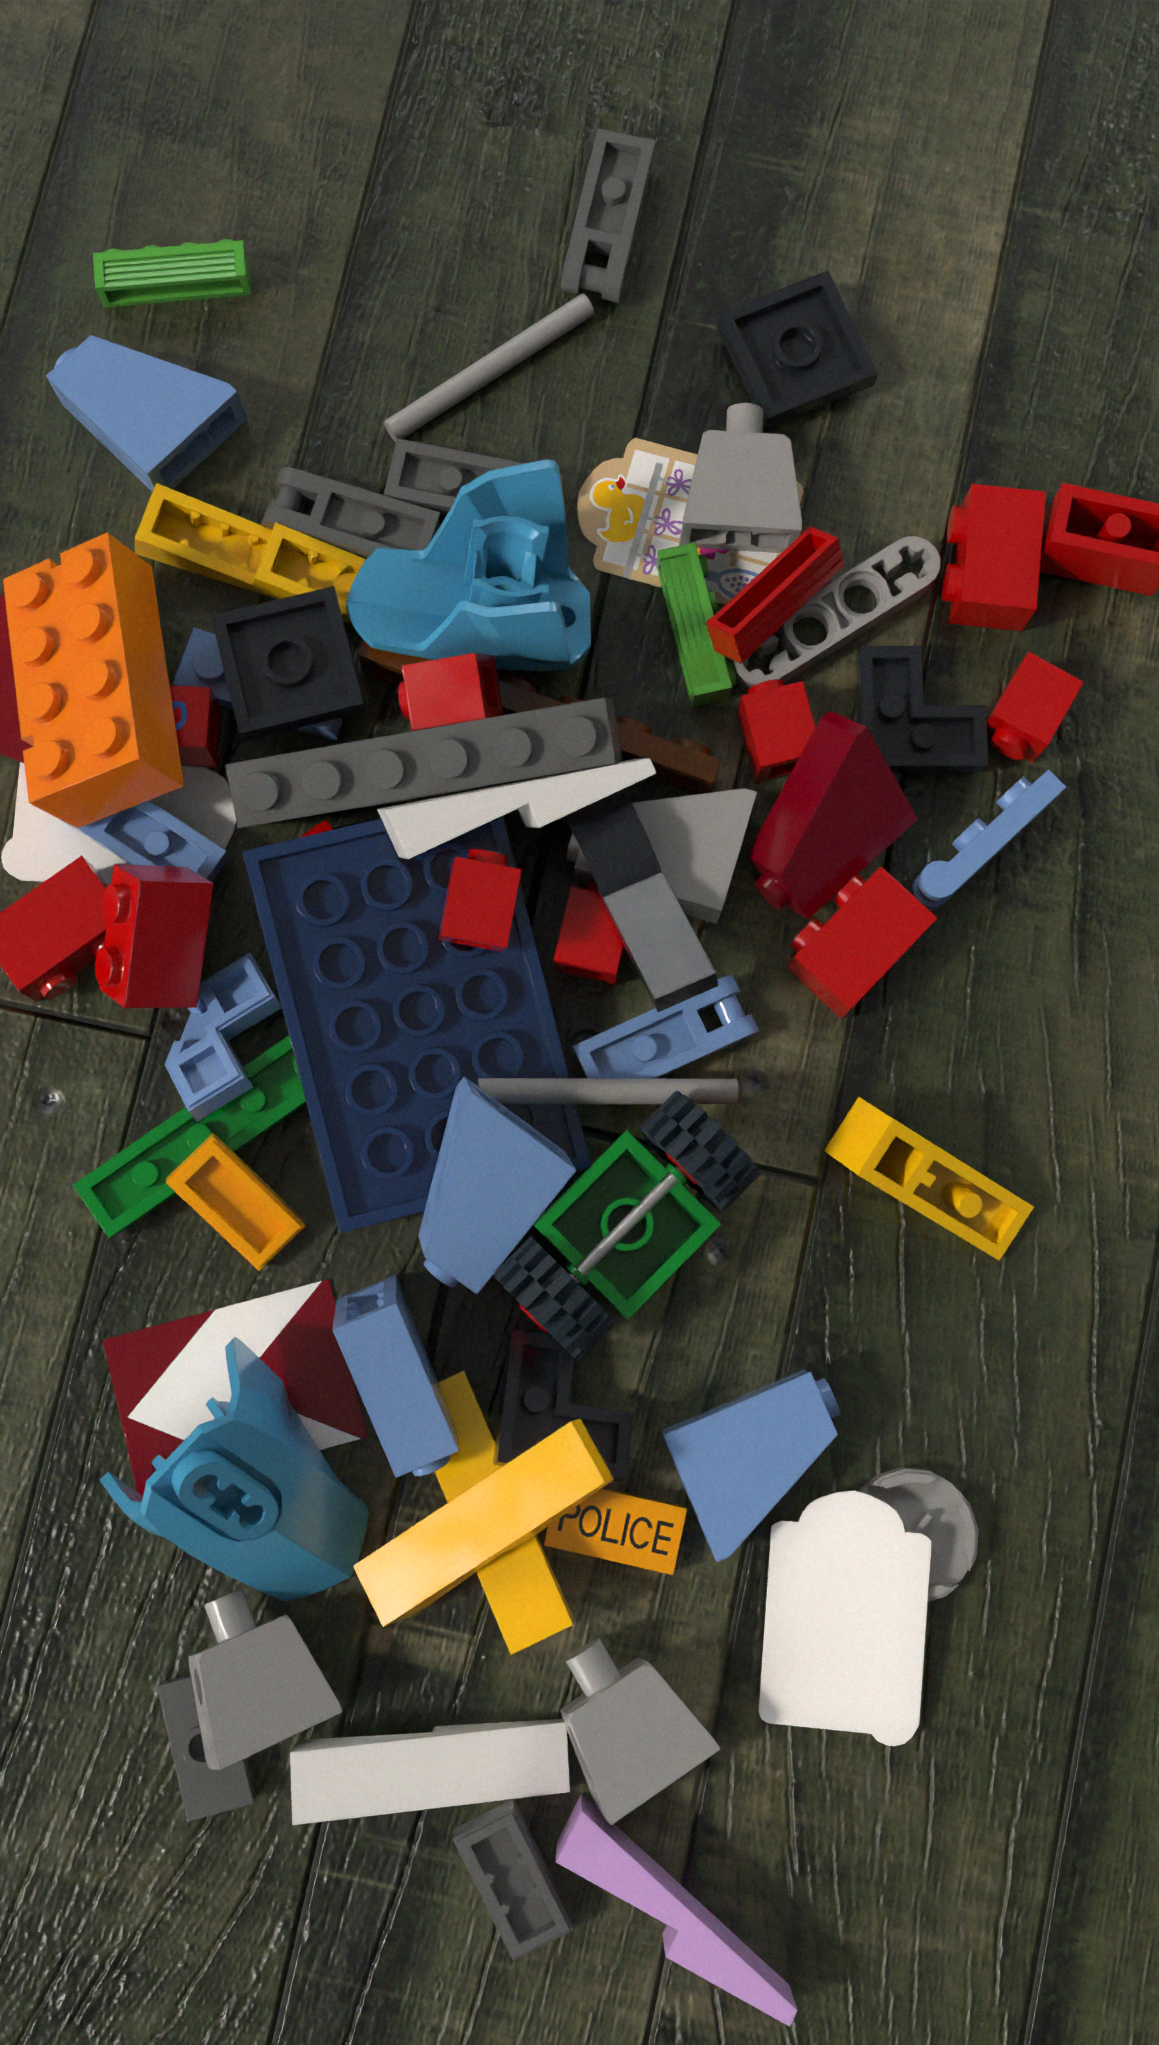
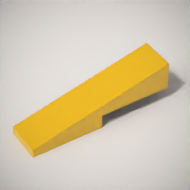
[135,483,366,623]
[435,1370,573,1655]
[353,1419,614,1627]

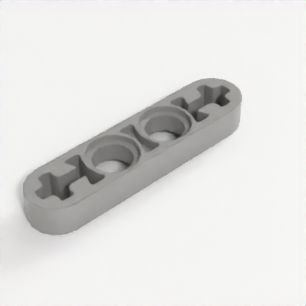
[731,536,940,692]

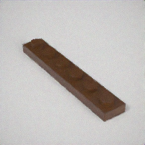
[357,640,721,795]

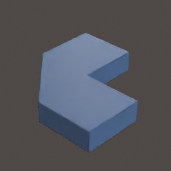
[165,952,282,1121]

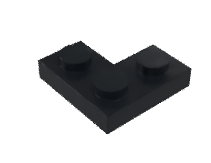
[856,646,988,773]
[493,1329,633,1482]

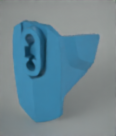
[346,459,591,671]
[100,1337,369,1602]

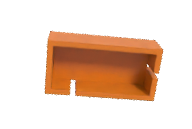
[3,532,184,828]

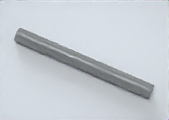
[384,293,595,442]
[478,1078,738,1104]

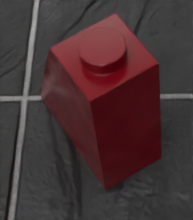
[746,711,918,919]

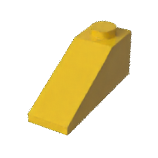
[824,1097,1034,1261]

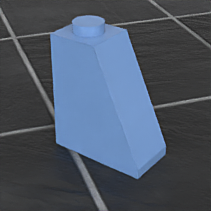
[46,335,247,492]
[418,1076,576,1294]
[332,1275,459,1478]
[661,1370,840,1562]

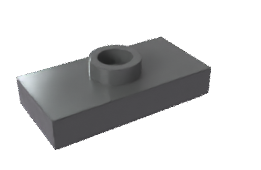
[157,1674,257,1822]
[452,1799,574,1961]

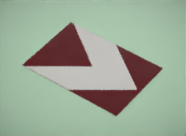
[102,1279,368,1496]

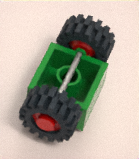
[493,1091,761,1360]

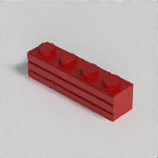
[706,526,845,664]

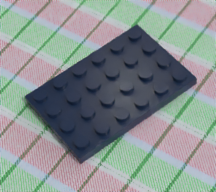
[242,816,591,1233]

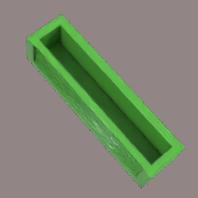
[93,239,252,308]
[656,542,736,707]

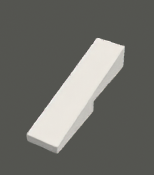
[377,758,656,859]
[290,1719,570,1825]

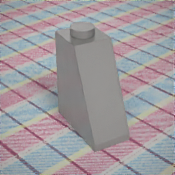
[566,788,757,924]

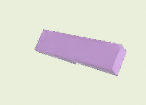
[556,1793,797,2027]

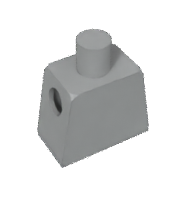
[679,403,802,553]
[189,1589,342,1770]
[560,1638,720,1825]

